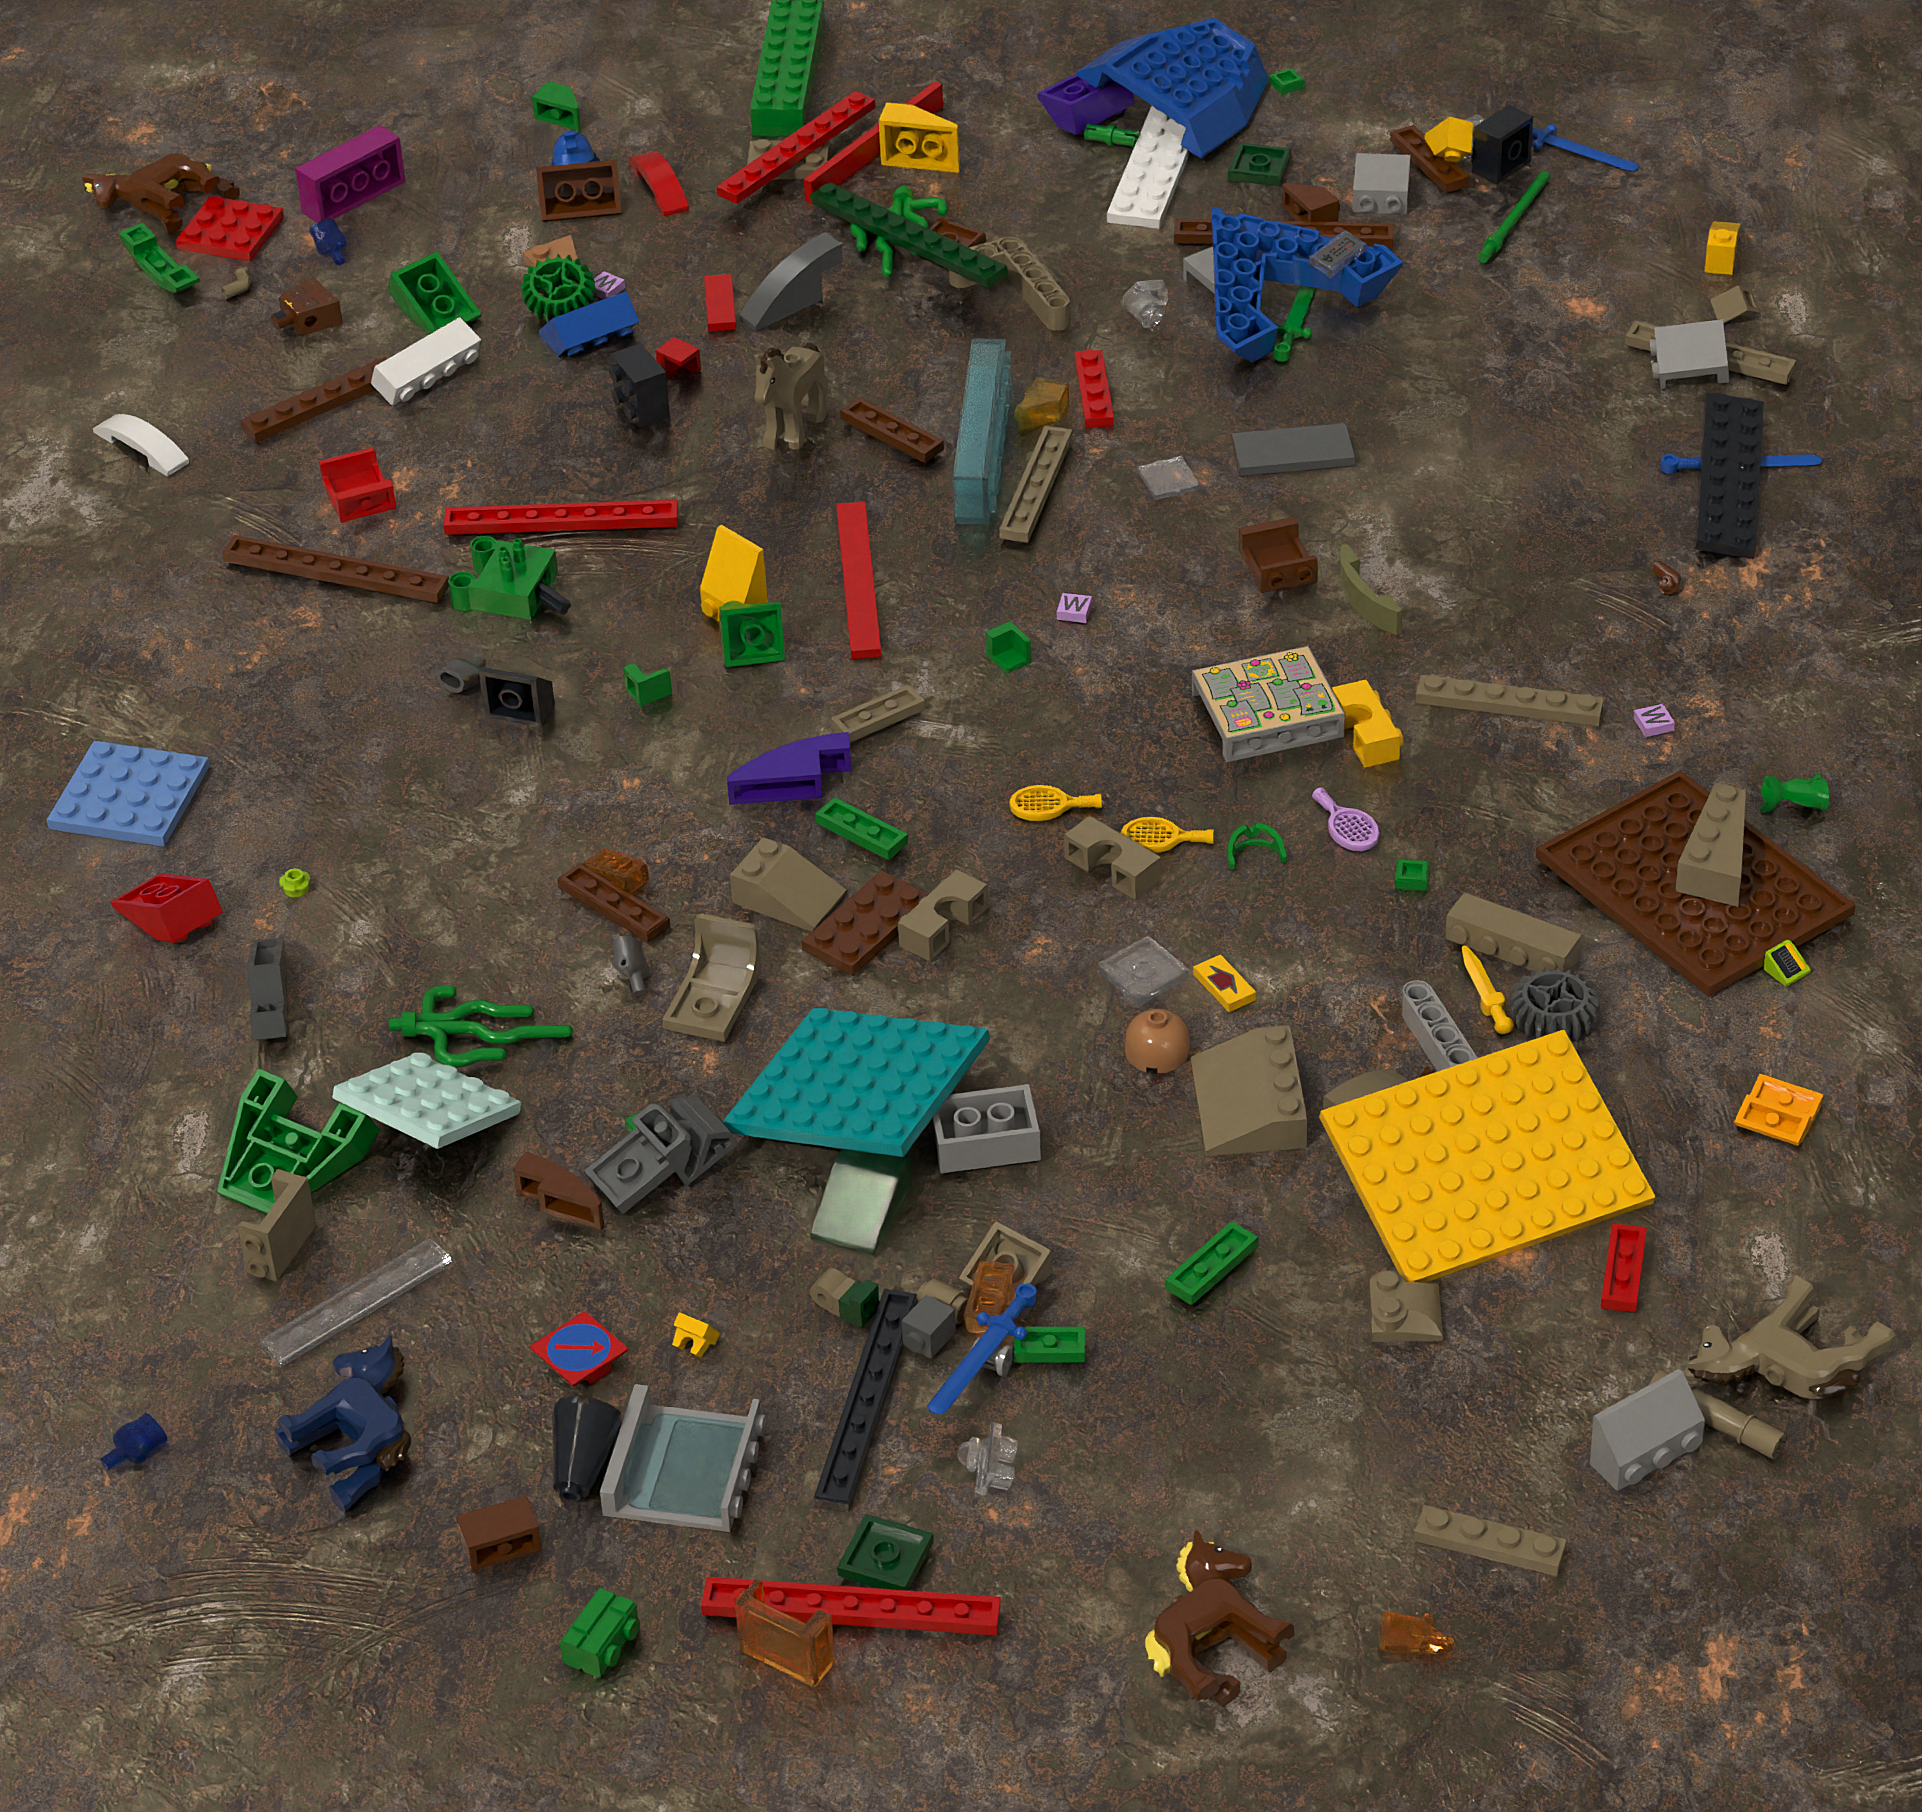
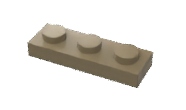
[831,684,925,743]

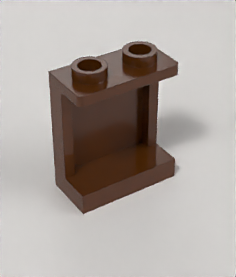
[1239,516,1318,593]

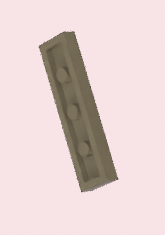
[1414,1505,1567,1576]

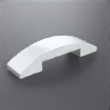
[93,414,189,477]

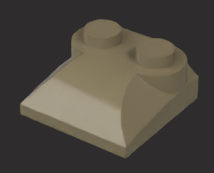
[958,1221,1055,1307]
[1368,1271,1443,1342]

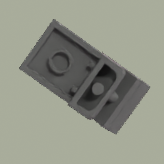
[584,1096,739,1215]

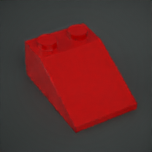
[110,873,223,944]

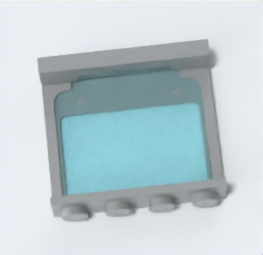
[600,1384,767,1532]

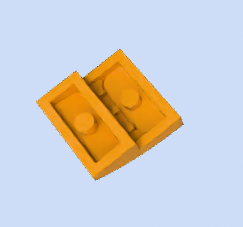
[1734,1074,1824,1146]

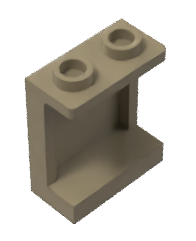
[238,1169,316,1281]

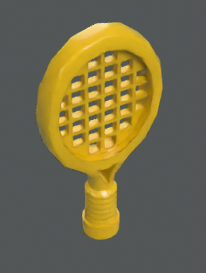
[1009,785,1102,821]
[1120,817,1214,853]

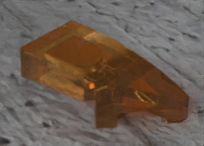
[1379,1611,1455,1654]

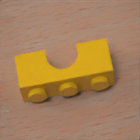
[1332,680,1403,768]

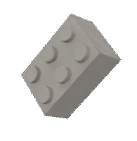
[930,1084,1041,1173]

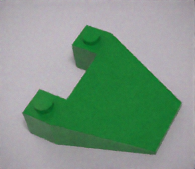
[217,1068,380,1215]

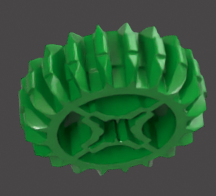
[521,254,596,323]

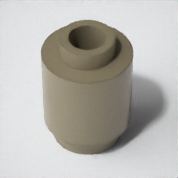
[917,1278,971,1324]

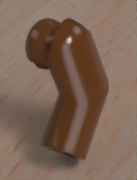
[1652,561,1681,595]

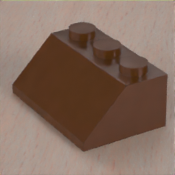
[536,160,622,221]

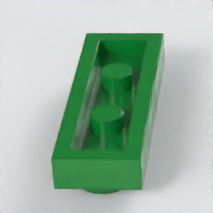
[815,797,908,860]
[1165,1221,1258,1305]

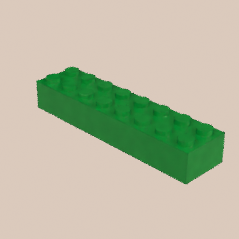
[750,0,825,136]

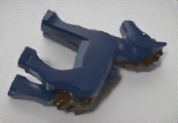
[274,1336,412,1512]

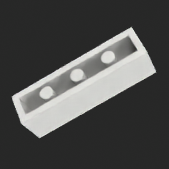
[371,317,481,406]

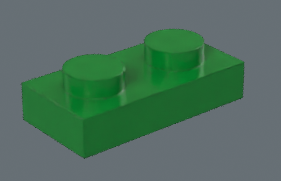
[1014,1327,1085,1363]

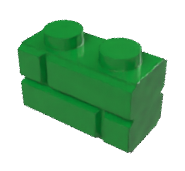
[560,1588,640,1678]

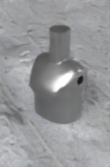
[437,656,486,693]
[612,936,649,996]

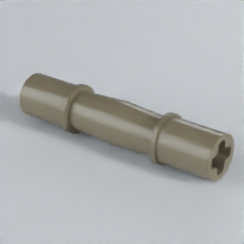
[1649,1369,1788,1459]

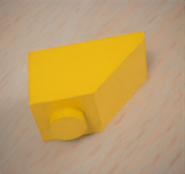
[1425,116,1473,162]

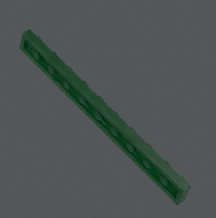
[810,182,1008,288]

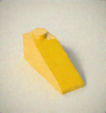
[1705,221,1740,275]

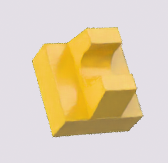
[672,1312,720,1358]

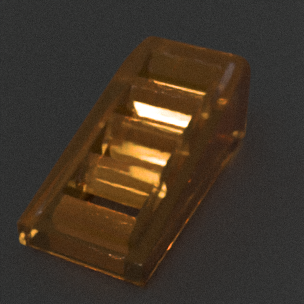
[582,848,649,893]
[964,1260,1014,1334]

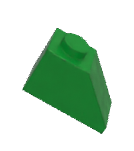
[532,81,581,131]

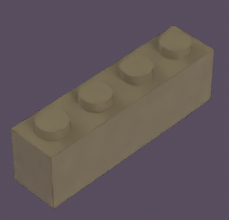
[1446,892,1582,973]

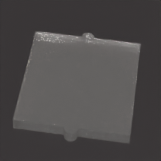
[1137,456,1200,500]

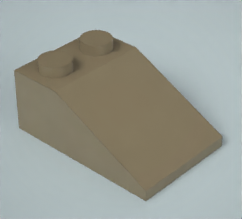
[730,837,847,932]

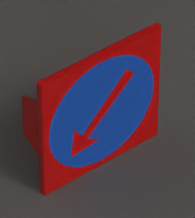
[529,1311,629,1387]

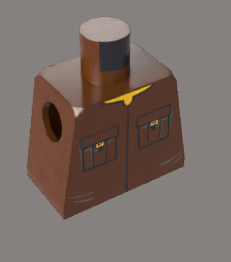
[271,277,343,335]

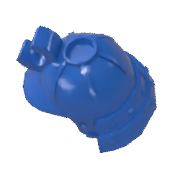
[551,131,600,166]

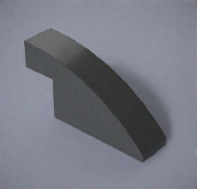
[740,232,843,331]
[247,937,287,1040]

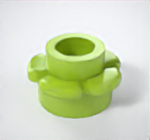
[279,868,311,897]

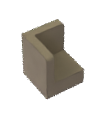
[1710,285,1760,324]

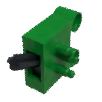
[448,536,571,620]

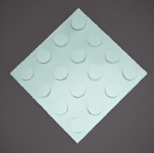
[332,1053,521,1149]

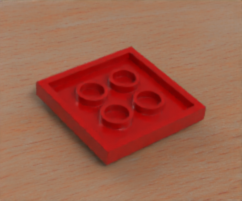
[176,196,284,262]

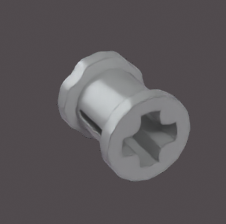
[972,1337,1014,1377]

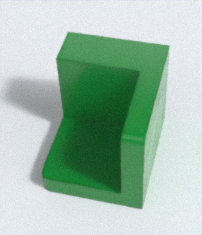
[985,621,1031,673]
[623,663,672,707]

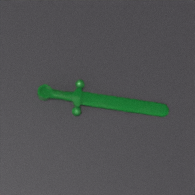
[1274,286,1316,361]

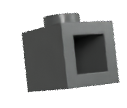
[901,1295,956,1359]

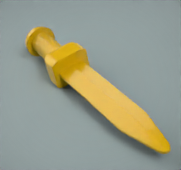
[1462,946,1514,1034]

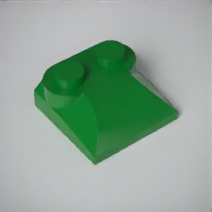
[719,601,785,667]

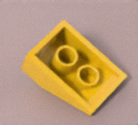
[879,102,960,173]
[700,525,768,621]

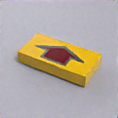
[1193,954,1256,1012]

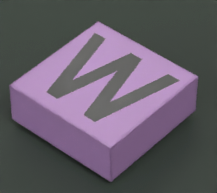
[594,271,626,299]
[1057,593,1092,623]
[1633,704,1675,737]

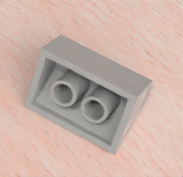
[1590,1369,1705,1491]

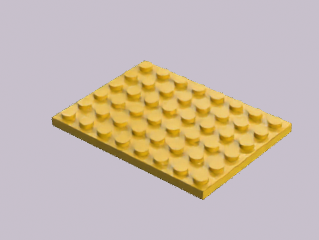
[1319,1030,1656,1283]

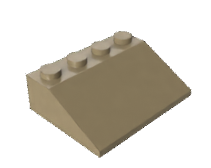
[1190,1025,1307,1156]

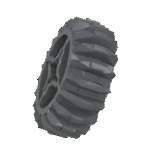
[1510,967,1600,1041]

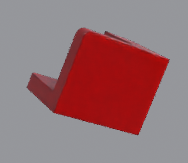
[656,337,701,377]

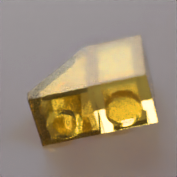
[1014,377,1069,434]

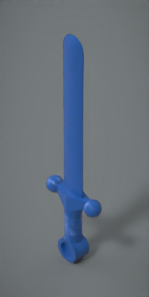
[1532,124,1639,171]
[1660,454,1822,474]
[928,1283,1036,1414]

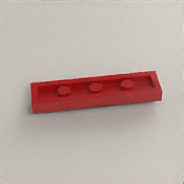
[1074,350,1114,428]

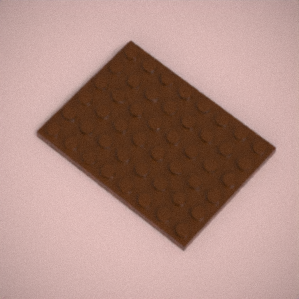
[1536,770,1855,997]

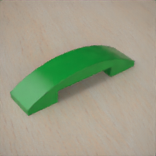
[119,223,200,293]

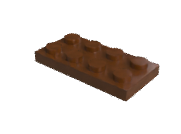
[801,870,929,976]

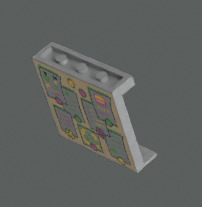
[1192,646,1345,762]

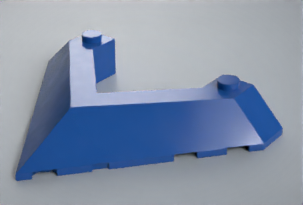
[1211,207,1403,362]

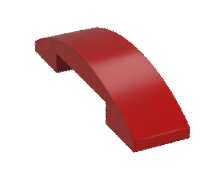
[628,151,689,217]

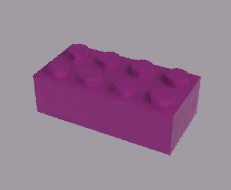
[295,125,406,226]

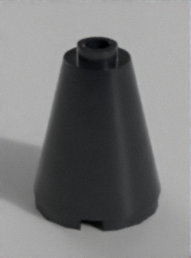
[552,1396,623,1502]

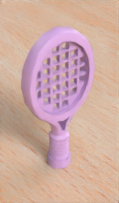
[1312,787,1380,852]

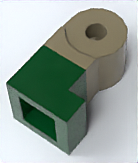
[809,1268,879,1328]

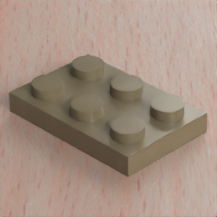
[747,139,830,179]

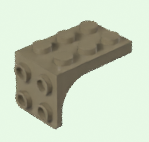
[662,913,761,1042]

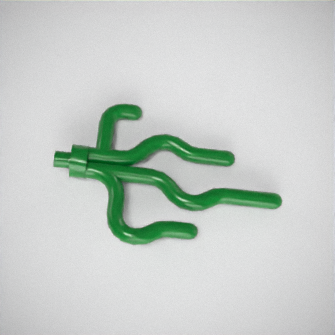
[850,185,948,278]
[389,985,573,1068]

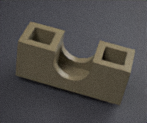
[1064,815,1161,900]
[898,869,988,961]

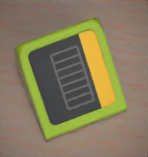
[1763,939,1811,987]

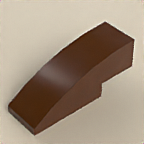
[513,1152,604,1229]

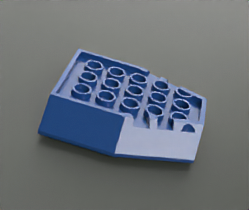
[1076,18,1269,159]

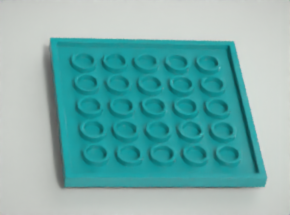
[722,1008,990,1157]

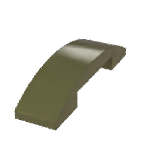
[1339,543,1402,635]

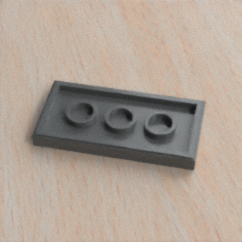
[1232,423,1355,476]

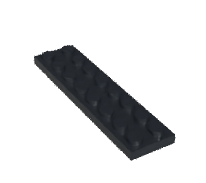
[1695,392,1764,559]

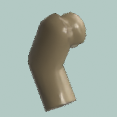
[221,266,253,299]

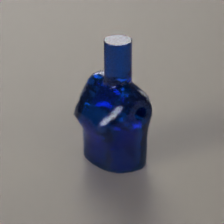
[309,219,347,266]
[100,1413,168,1470]

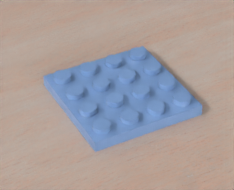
[47,741,210,847]

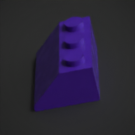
[1037,74,1135,134]

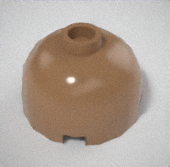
[1125,1009,1190,1073]

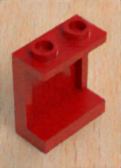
[319,448,396,523]

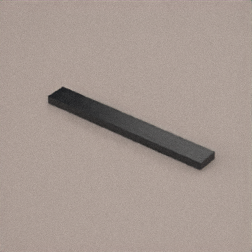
[813,1289,918,1512]

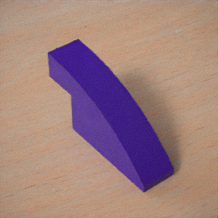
[727,732,851,805]

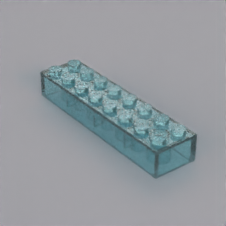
[952,339,1013,525]

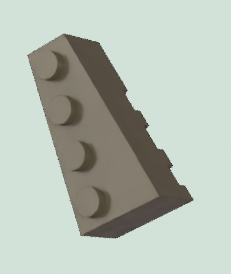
[1676,782,1746,907]

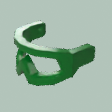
[1226,822,1287,870]

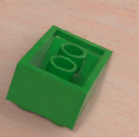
[388,251,482,335]

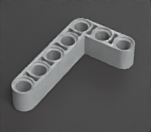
[1402,980,1478,1072]

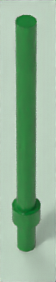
[1477,171,1550,263]

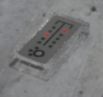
[1309,230,1366,278]

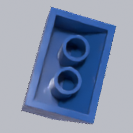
[538,291,639,356]

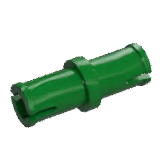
[1084,124,1140,148]

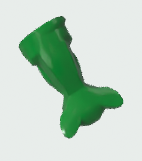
[1760,774,1829,813]

